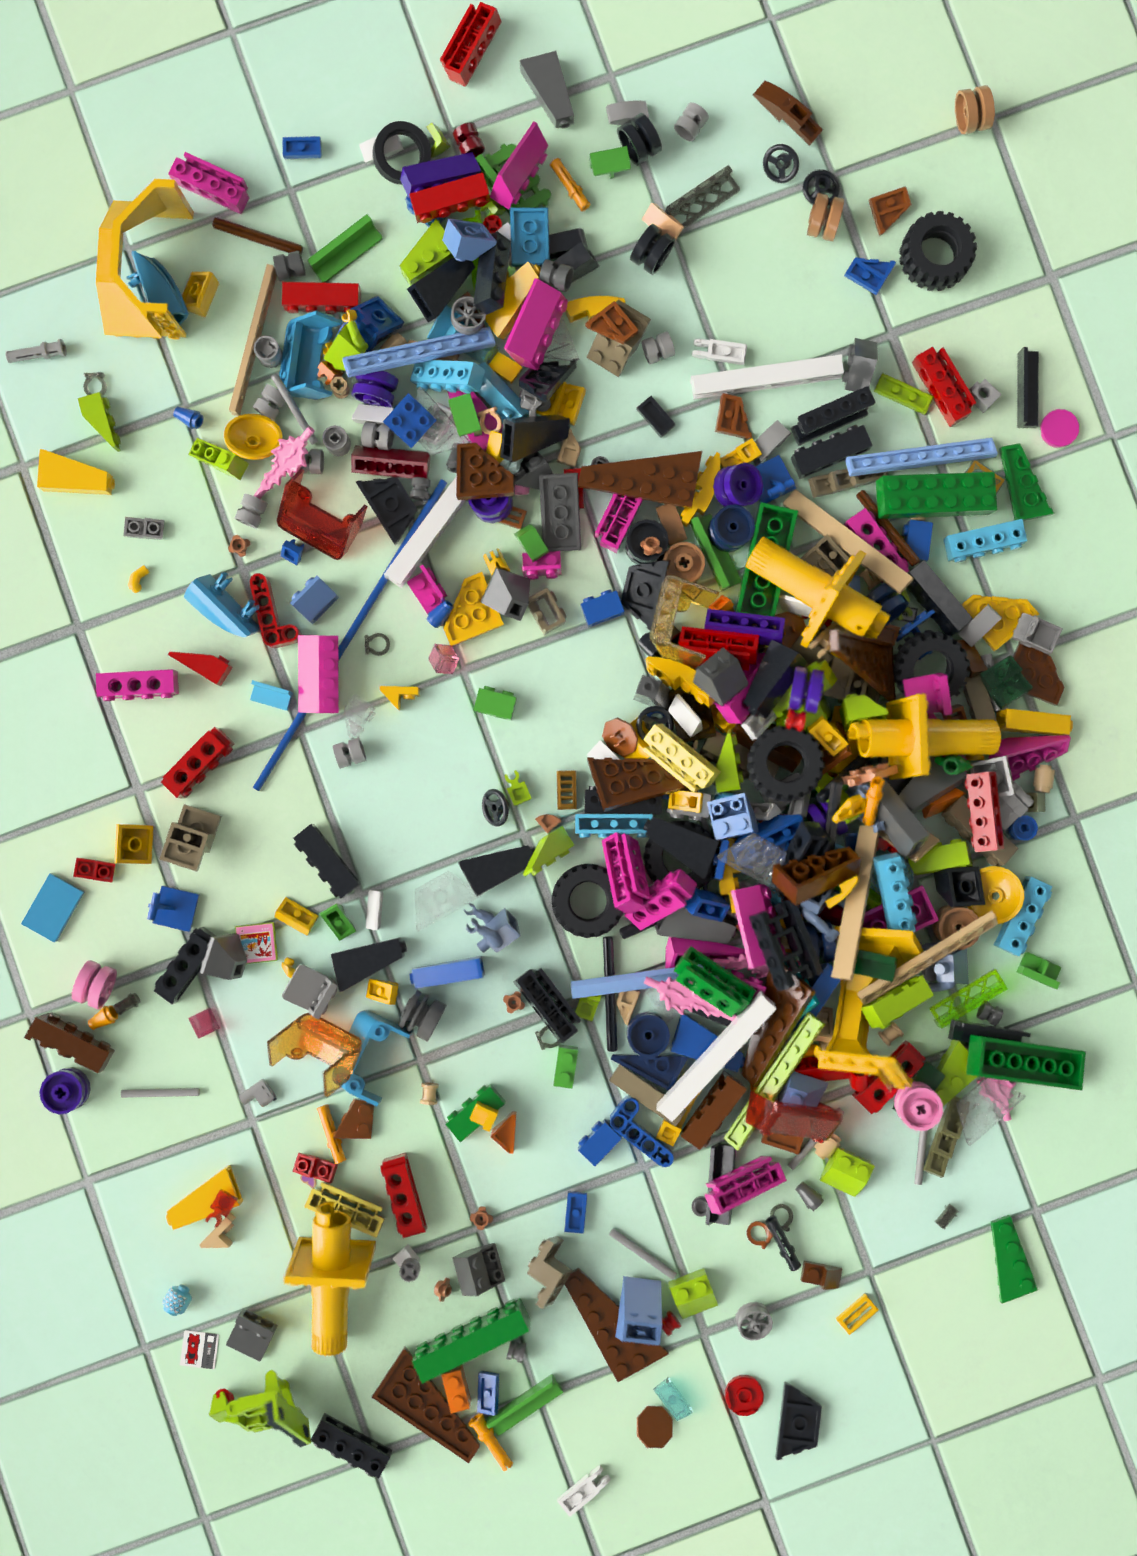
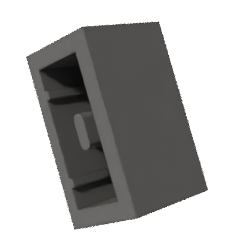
[452,1243,505,1296]

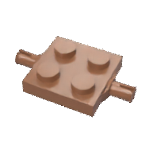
[842,763,898,787]

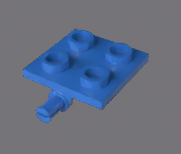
[383,393,437,448]
[756,455,796,503]
[896,609,935,660]
[147,886,200,932]

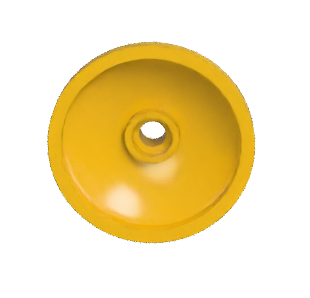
[224,414,282,460]
[967,866,1024,924]

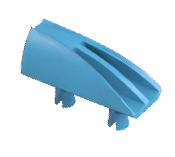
[126,251,189,325]
[184,572,261,637]

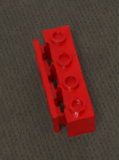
[440,2,502,87]
[912,347,976,427]
[679,626,759,671]
[161,727,235,799]
[852,1040,926,1114]
[380,1153,427,1238]

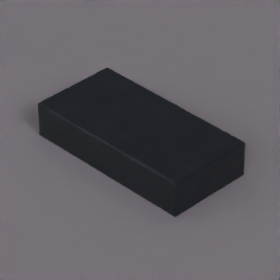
[636,396,675,438]

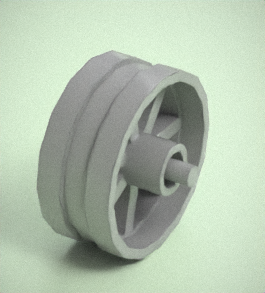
[451,296,486,335]
[735,1302,773,1341]

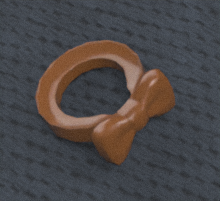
[747,1221,773,1249]

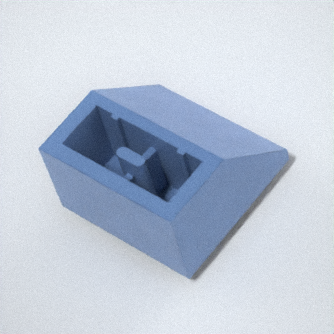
[290,576,339,624]
[707,793,759,840]

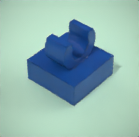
[281,539,304,565]

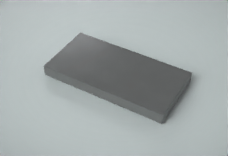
[539,473,581,552]

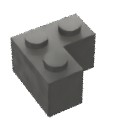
[842,338,878,392]

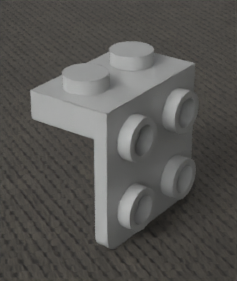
[666,793,714,821]
[282,964,338,1019]

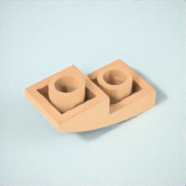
[642,203,684,239]

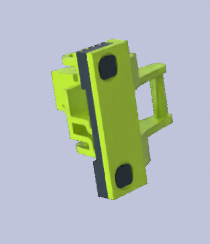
[209,1370,311,1447]

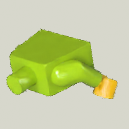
[323,310,368,371]

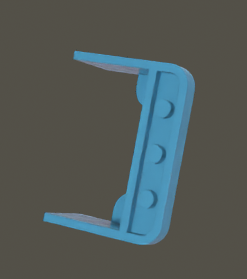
[279,311,342,400]
[331,1010,413,1106]

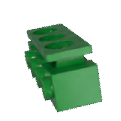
[674,946,756,1018]

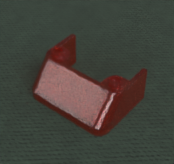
[277,469,368,560]
[745,1091,843,1143]

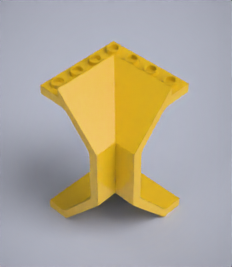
[96,179,194,340]
[814,926,928,1092]

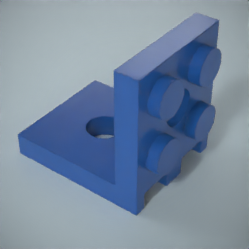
[333,296,404,353]

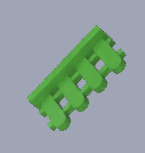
[476,143,551,215]

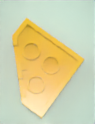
[443,572,504,647]
[961,595,1039,651]

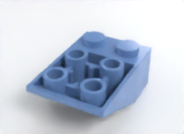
[616,1276,662,1345]

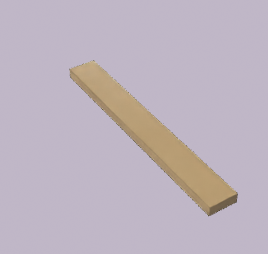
[229,264,277,416]
[783,489,913,594]
[831,825,880,981]
[857,911,998,1005]

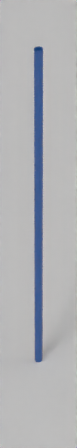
[253,479,447,791]

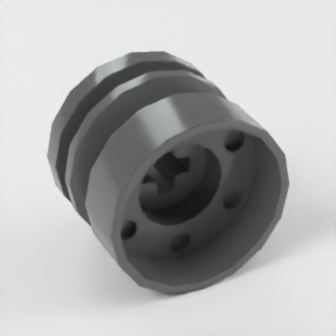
[398,990,447,1042]

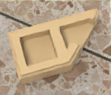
[557,428,581,468]
[616,990,641,1025]

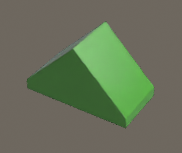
[514,524,549,562]

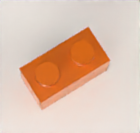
[441,1365,471,1413]

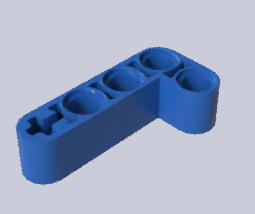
[610,1095,674,1167]

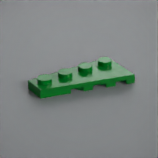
[999,443,1054,521]
[991,1215,1038,1304]

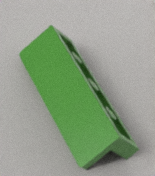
[307,214,383,283]
[689,514,741,592]
[487,1374,563,1436]

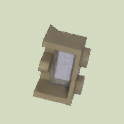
[528,588,567,635]

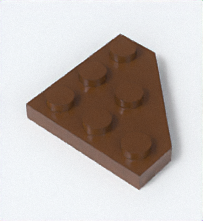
[456,443,515,500]
[1002,641,1065,706]

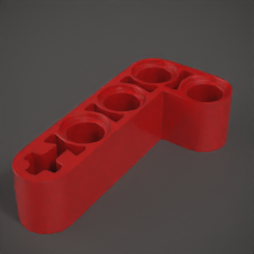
[250,573,302,648]
[794,1056,868,1091]

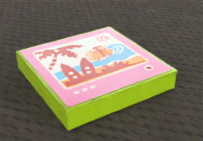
[235,922,278,964]

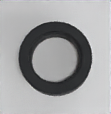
[372,121,431,185]

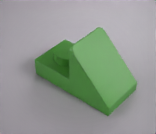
[320,903,356,941]

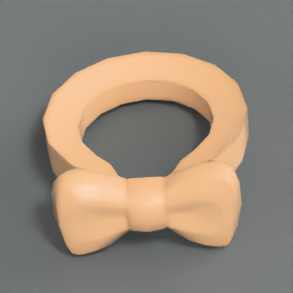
[477,407,502,435]

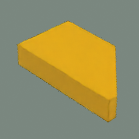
[832,794,867,823]

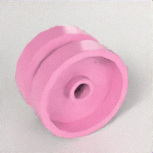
[72,960,117,1010]
[894,1081,943,1131]

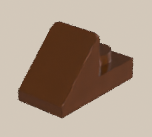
[800,1261,842,1290]

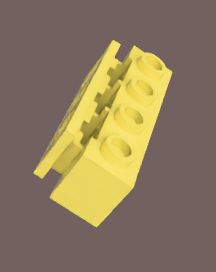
[643,723,721,792]
[304,1182,385,1238]

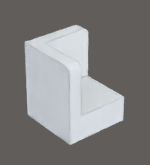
[392,1244,420,1267]

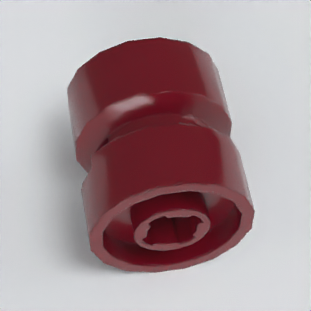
[453,122,485,158]

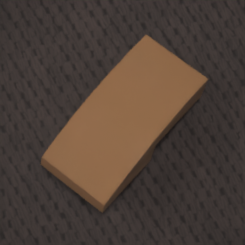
[655,504,687,546]

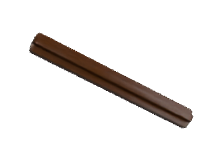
[212,217,303,255]
[856,490,920,566]

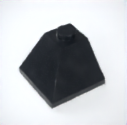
[934,866,985,907]

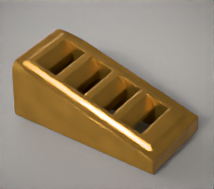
[557,771,577,810]

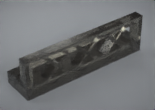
[666,165,740,229]

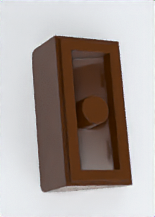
[957,639,988,678]

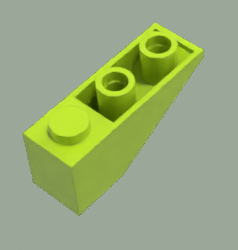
[77,392,121,452]
[188,438,249,480]
[715,728,744,793]
[523,826,574,876]

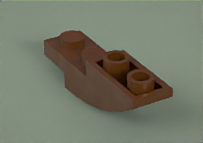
[753,80,823,146]

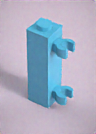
[478,362,529,424]

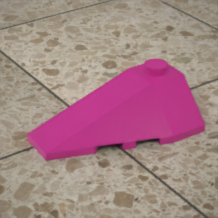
[989,735,1071,781]
[665,937,746,969]

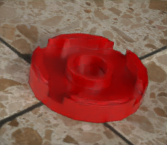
[725,1375,764,1416]

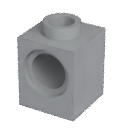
[969,379,1002,413]

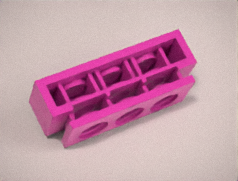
[168,152,249,215]
[595,494,643,554]
[843,508,910,583]
[714,653,765,724]
[96,669,179,701]
[601,832,650,915]
[624,869,697,930]
[704,1156,787,1214]

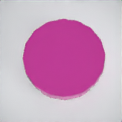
[1040,409,1079,448]

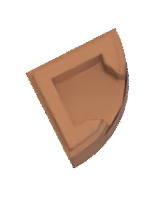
[535,814,562,833]

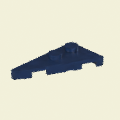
[610,1054,688,1091]

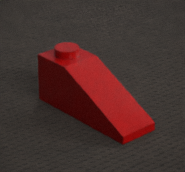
[168,652,233,687]

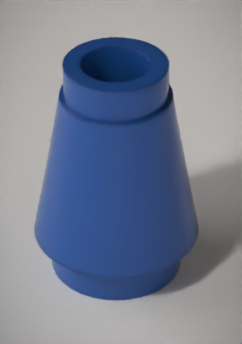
[173,407,203,429]
[426,600,454,628]

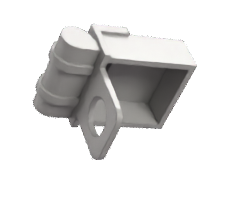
[1012,613,1063,655]
[999,782,1034,830]

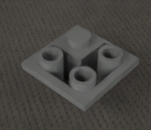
[513,452,553,490]
[481,567,530,621]
[200,933,247,980]

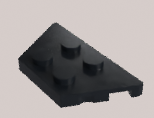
[519,360,576,402]
[356,477,418,545]
[621,559,671,631]
[775,1382,822,1460]

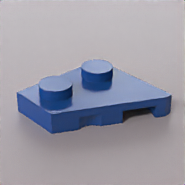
[844,257,896,295]

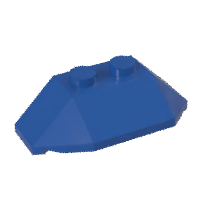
[730,814,803,869]

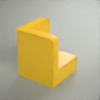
[470,1101,498,1132]

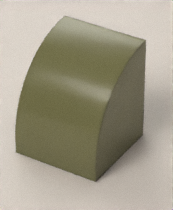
[1026,792,1045,812]

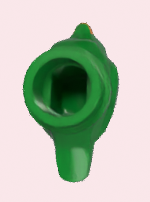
[935,755,973,775]

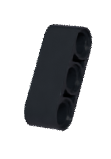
[549,228,588,260]

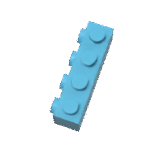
[410,360,485,394]
[943,519,1027,563]
[575,814,653,838]
[873,852,917,932]
[994,876,1052,957]

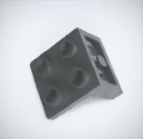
[226,1309,278,1361]

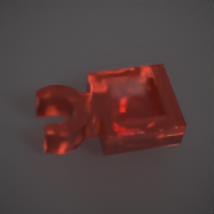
[206,1189,238,1228]

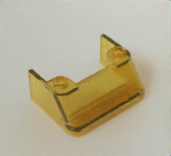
[650,575,719,670]

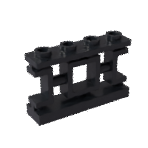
[791,386,876,446]
[749,900,823,991]

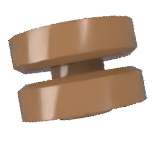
[955,85,995,135]
[807,193,844,242]
[663,542,705,588]
[932,904,979,949]

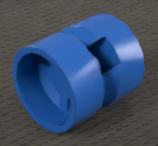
[1005,816,1038,840]

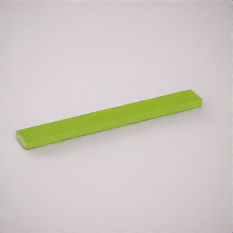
[723,1012,825,1151]

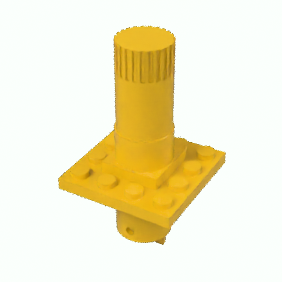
[745,537,890,648]
[847,694,1001,780]
[284,1202,376,1356]

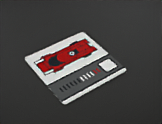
[180,1330,219,1369]

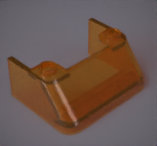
[267,1013,362,1098]

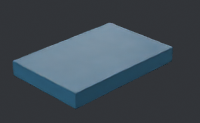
[510,208,550,267]
[21,873,85,943]

